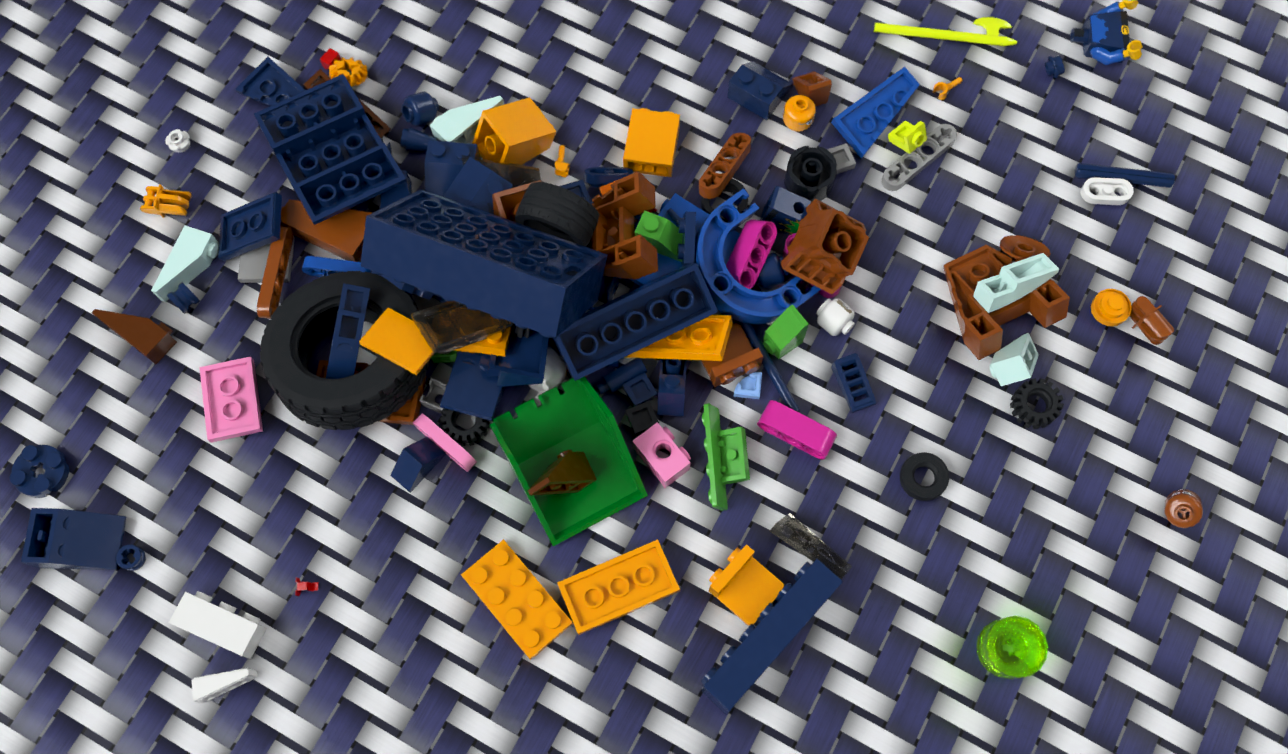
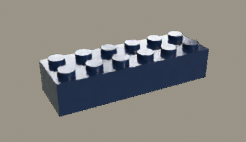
[553,263,718,381]
[701,559,843,715]

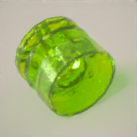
[976,616,1048,679]

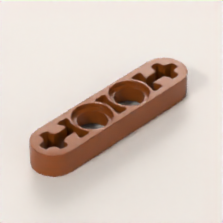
[699,133,751,199]
[257,226,293,319]

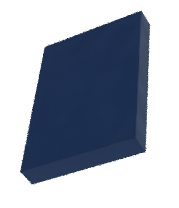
[218,192,282,261]

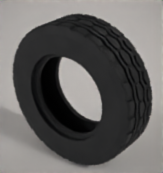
[260,271,431,430]

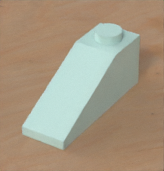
[430,96,504,143]
[151,226,219,302]

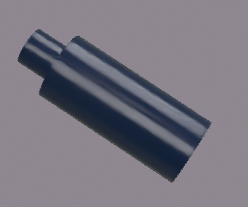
[596,358,647,394]

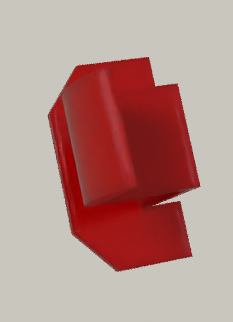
[295,577,319,596]

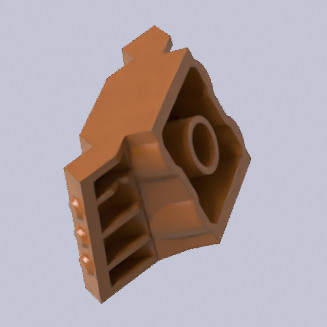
[781,198,869,294]

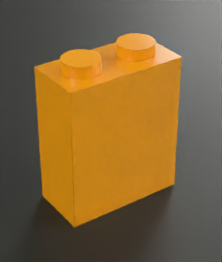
[623,108,680,177]

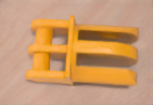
[140,184,192,218]

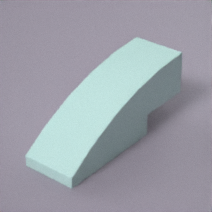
[973,253,1059,313]

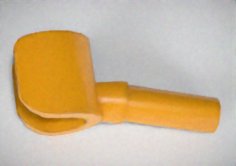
[933,77,962,100]
[555,145,570,177]

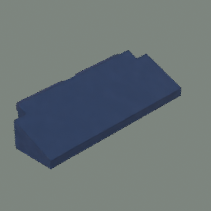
[479,323,549,387]

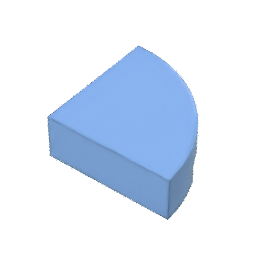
[733,372,762,399]

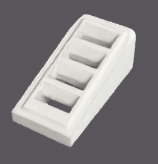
[192,668,258,703]

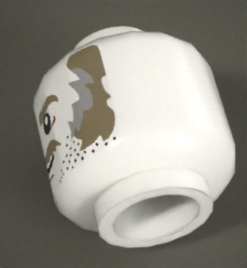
[816,298,855,336]

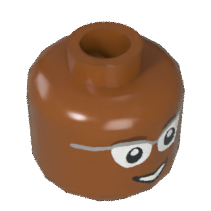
[1164,489,1203,528]

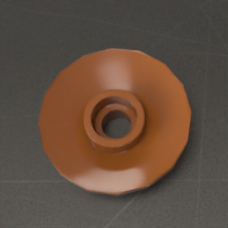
[1000,235,1051,262]

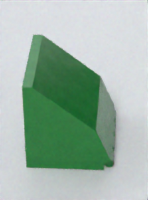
[490,376,648,546]

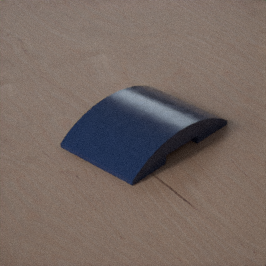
[254,74,407,225]

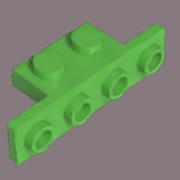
[702,403,750,511]

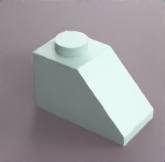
[990,333,1039,386]

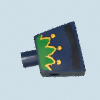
[760,186,811,235]

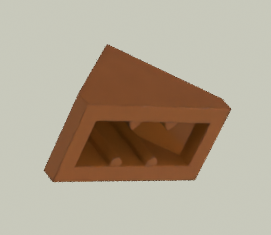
[792,71,832,107]

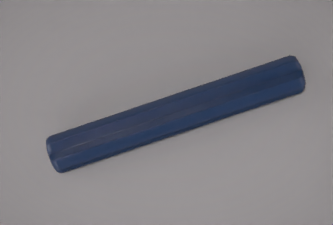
[1075,163,1175,188]

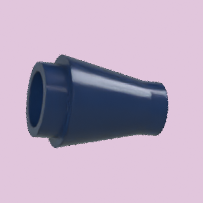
[400,127,437,151]

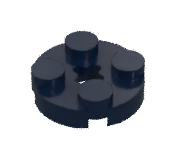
[10,445,69,498]

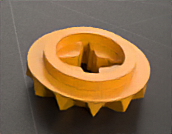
[329,57,368,86]

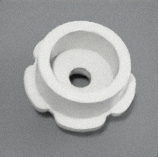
[165,129,190,153]

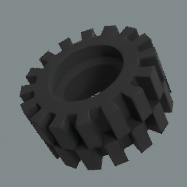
[1010,378,1064,429]
[441,409,490,446]

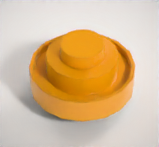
[1091,289,1132,326]

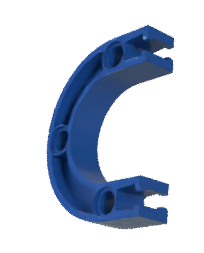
[694,188,821,324]

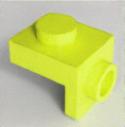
[888,120,927,154]

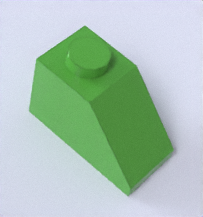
[634,210,683,262]
[763,304,809,360]

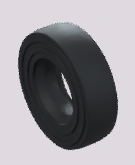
[900,452,949,501]

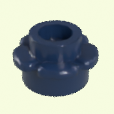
[1045,55,1065,78]

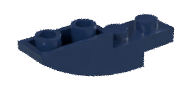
[326,283,370,379]

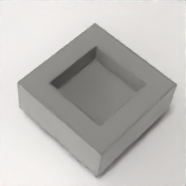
[827,143,856,174]

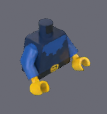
[1070,0,1143,65]

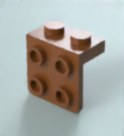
[701,323,763,387]

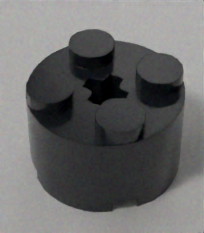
[784,146,837,202]

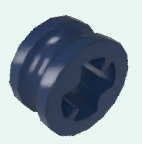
[116,545,146,571]

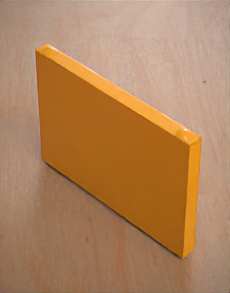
[359,308,445,375]

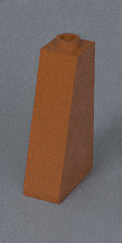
[281,199,372,262]

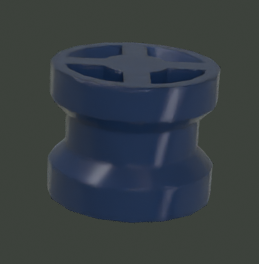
[166,282,200,314]

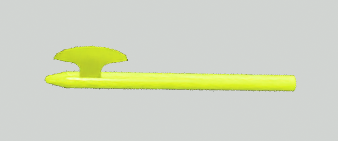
[874,17,1017,46]

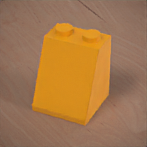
[472,97,557,177]

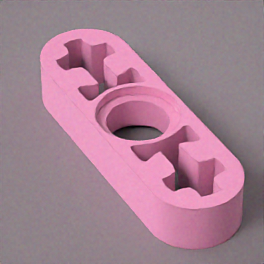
[413,413,477,472]

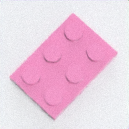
[199,356,263,443]

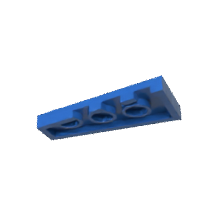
[831,67,920,159]

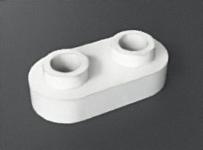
[1080,177,1134,205]

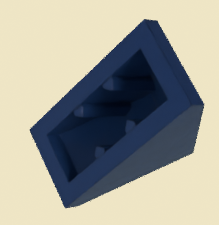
[390,436,446,493]

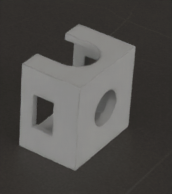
[419,378,447,414]

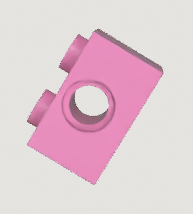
[632,422,691,488]

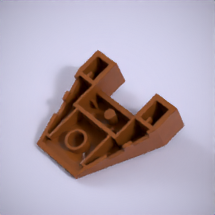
[587,171,658,279]
[943,245,1070,360]

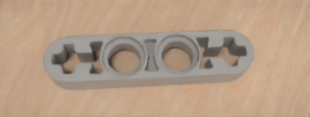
[881,124,957,191]

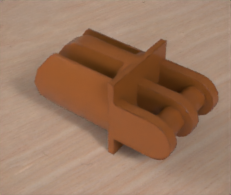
[1130,296,1174,345]

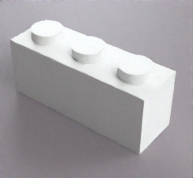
[168,591,267,659]

